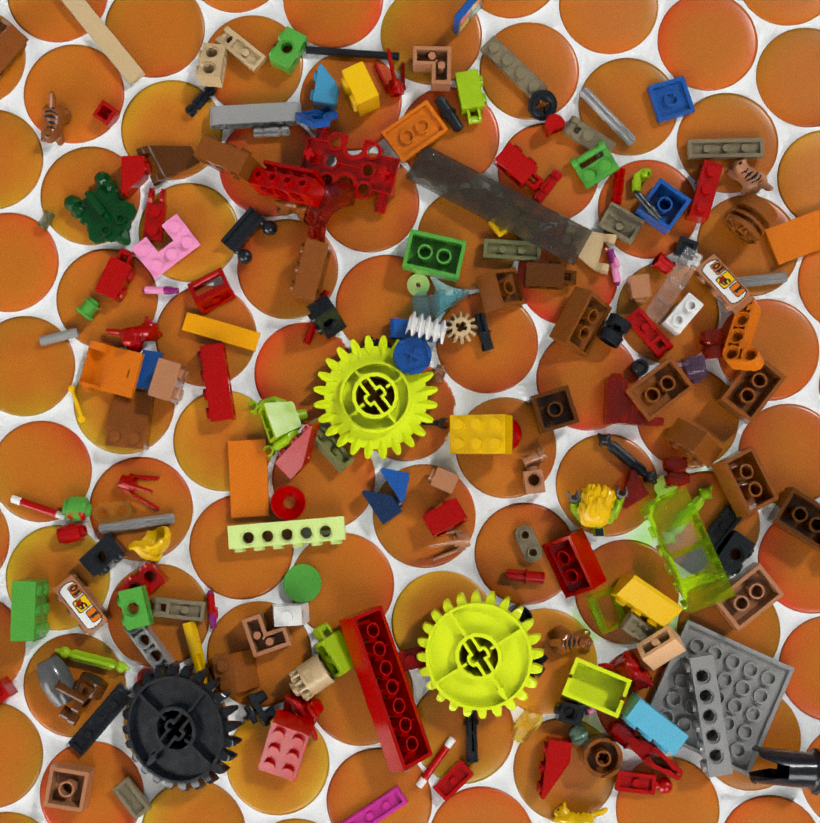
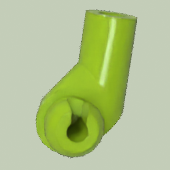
[631,168,652,193]

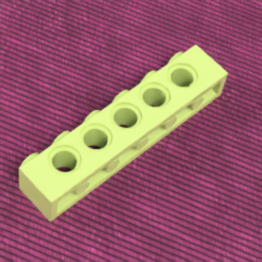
[227,516,346,553]

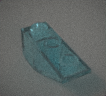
[412,288,469,320]

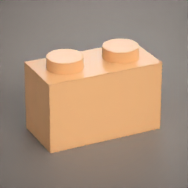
[636,625,686,670]

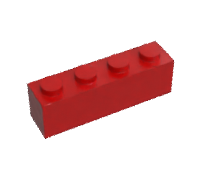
[197,342,236,423]

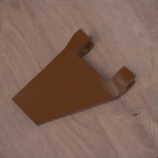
[136,145,200,187]

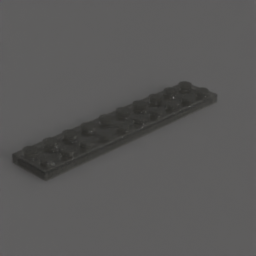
[407,146,592,266]

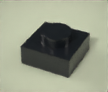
[673,236,699,261]

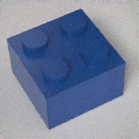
[634,178,692,235]

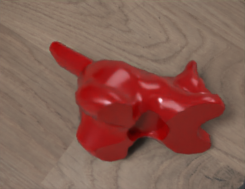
[106,316,163,352]
[598,651,654,693]
[283,689,324,742]

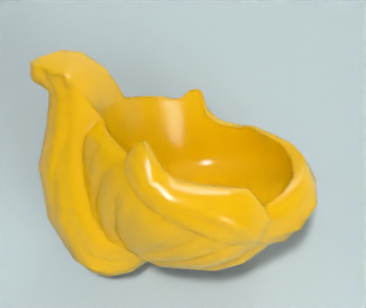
[128,526,172,562]

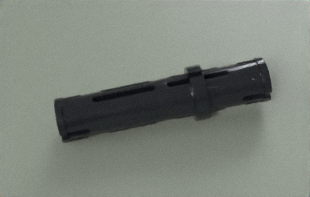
[463,710,479,763]

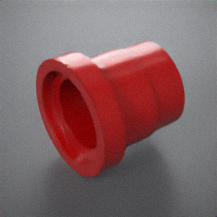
[650,252,674,275]

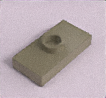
[619,611,658,642]
[112,776,153,821]

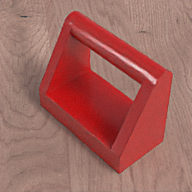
[187,267,236,314]

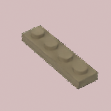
[480,35,548,98]
[686,138,764,160]

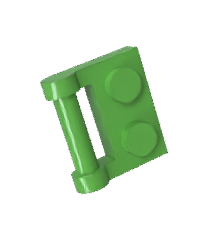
[570,139,620,190]

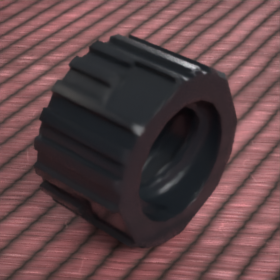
[630,359,649,376]

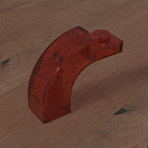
[303,179,356,243]

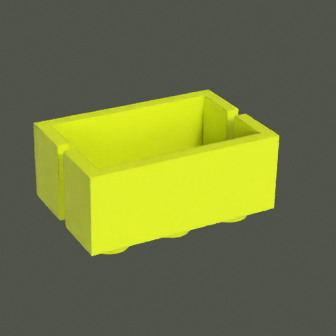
[561,657,632,718]

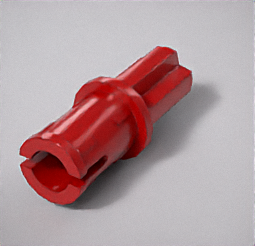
[506,568,545,584]

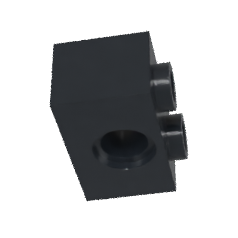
[307,294,347,339]
[710,530,756,576]
[79,533,127,577]

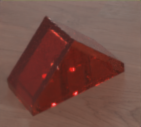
[622,470,650,508]

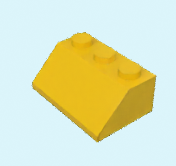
[611,575,683,628]

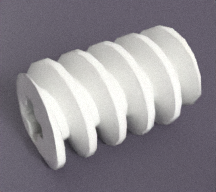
[405,311,448,344]

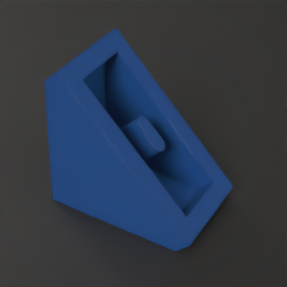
[380,468,410,502]

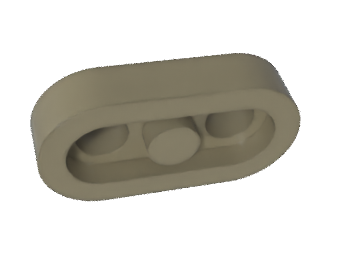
[515,525,542,562]

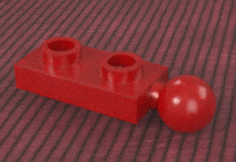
[614,769,673,795]

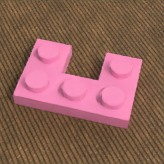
[131,214,201,279]

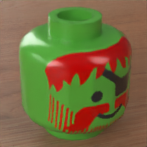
[62,496,92,522]

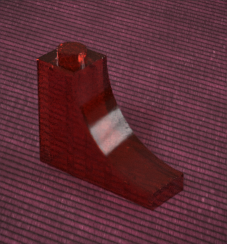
[603,373,664,427]

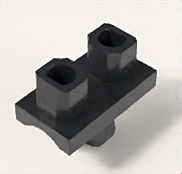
[242,690,276,727]

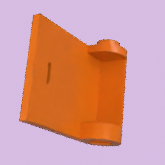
[78,340,145,399]

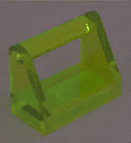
[585,586,626,635]

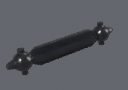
[597,433,658,484]

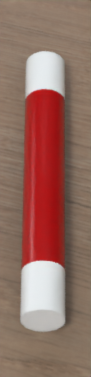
[10,495,66,521]
[416,736,456,789]

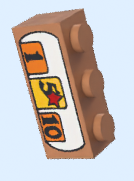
[696,254,754,315]
[53,573,112,635]

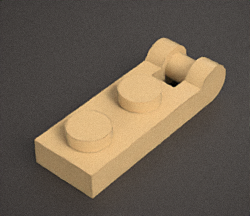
[214,26,267,73]

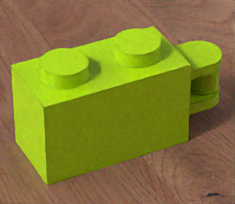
[455,69,487,125]
[313,622,354,679]

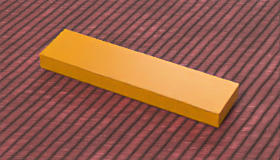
[182,312,261,352]

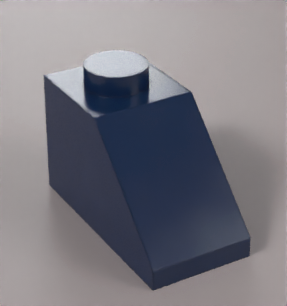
[362,490,403,524]

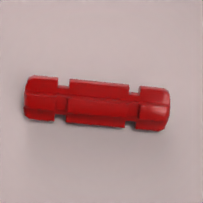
[611,168,625,205]
[533,169,562,203]

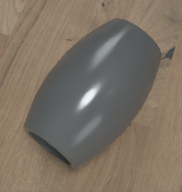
[36,655,76,707]

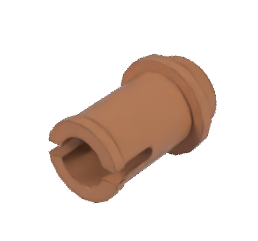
[521,448,547,467]

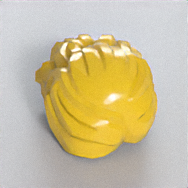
[577,483,617,528]

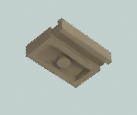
[597,202,645,245]

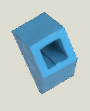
[310,64,339,110]

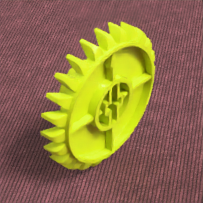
[314,335,438,459]
[416,589,544,719]

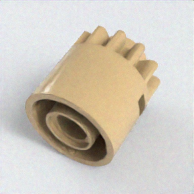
[289,653,336,701]

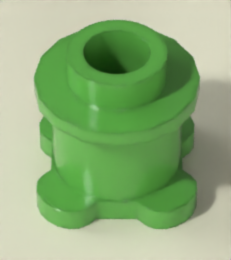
[75,297,100,321]

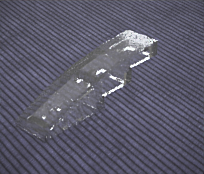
[644,246,703,324]

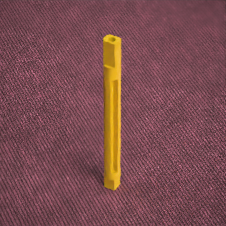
[182,621,232,765]

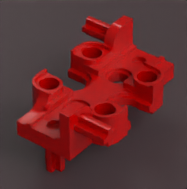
[300,126,401,214]

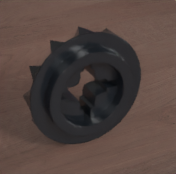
[528,90,557,121]

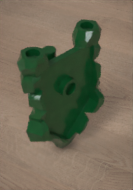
[64,171,137,246]

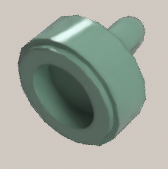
[568,725,588,745]

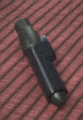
[633,190,662,221]

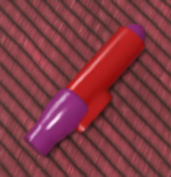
[207,590,218,629]

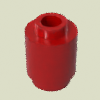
[56,522,88,544]

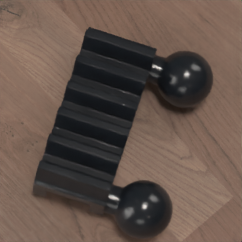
[220,206,277,264]

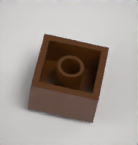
[529,385,579,434]

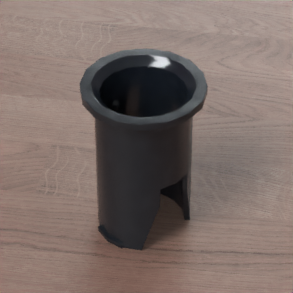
[749,745,820,795]

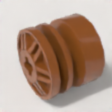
[724,193,778,244]

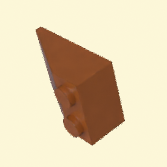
[625,356,695,422]
[105,391,155,450]

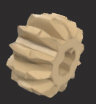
[446,311,477,344]

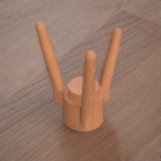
[428,529,470,561]

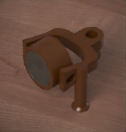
[53,672,109,726]

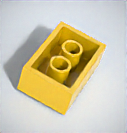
[450,414,513,454]

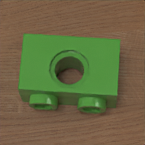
[269,26,309,75]
[117,585,155,631]

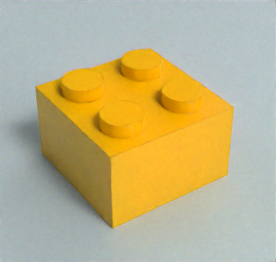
[340,61,380,116]

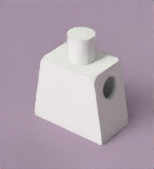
[272,602,310,627]

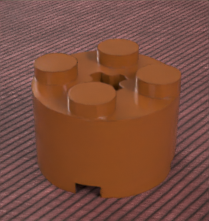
[580,733,623,778]

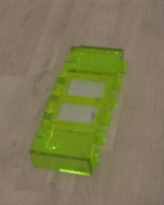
[640,486,736,614]

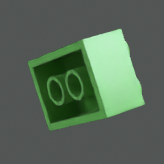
[402,229,467,283]
[10,578,50,642]

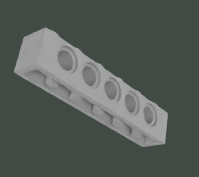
[683,652,733,777]

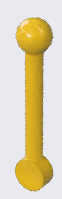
[68,385,86,423]

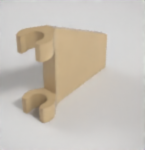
[562,225,617,275]

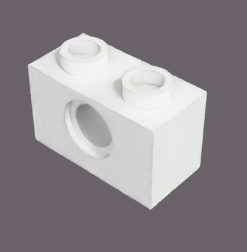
[660,292,704,337]

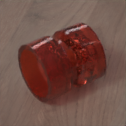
[698,328,725,360]
[661,456,691,487]

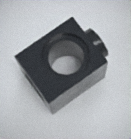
[554,698,586,727]

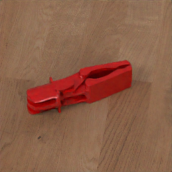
[608,721,683,780]

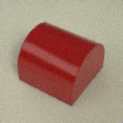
[93,99,120,127]
[543,114,565,137]

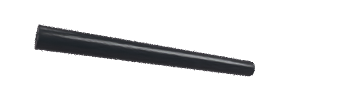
[306,46,399,60]

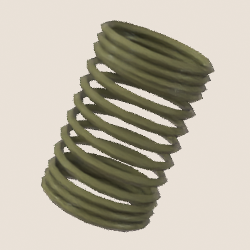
[37,210,55,230]

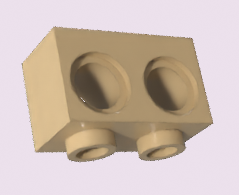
[195,42,228,88]

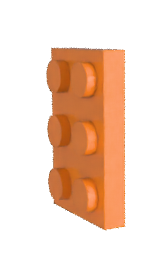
[381,100,449,164]

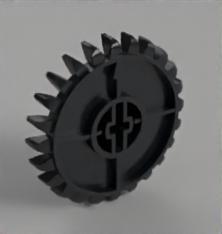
[122,661,242,791]

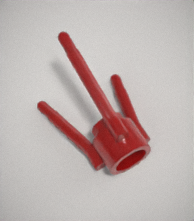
[374,48,406,98]
[118,473,160,511]

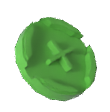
[283,564,322,603]

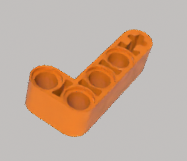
[722,297,764,371]

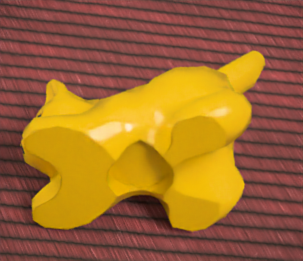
[551,802,608,823]

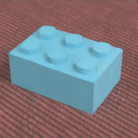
[621,692,689,756]

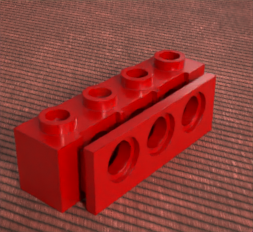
[248,160,326,207]

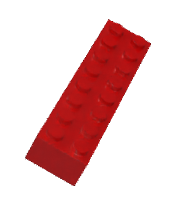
[339,605,433,772]

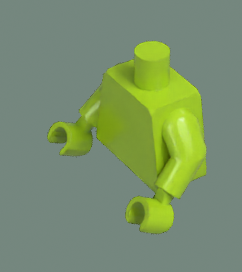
[248,396,308,457]

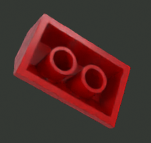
[541,528,607,598]

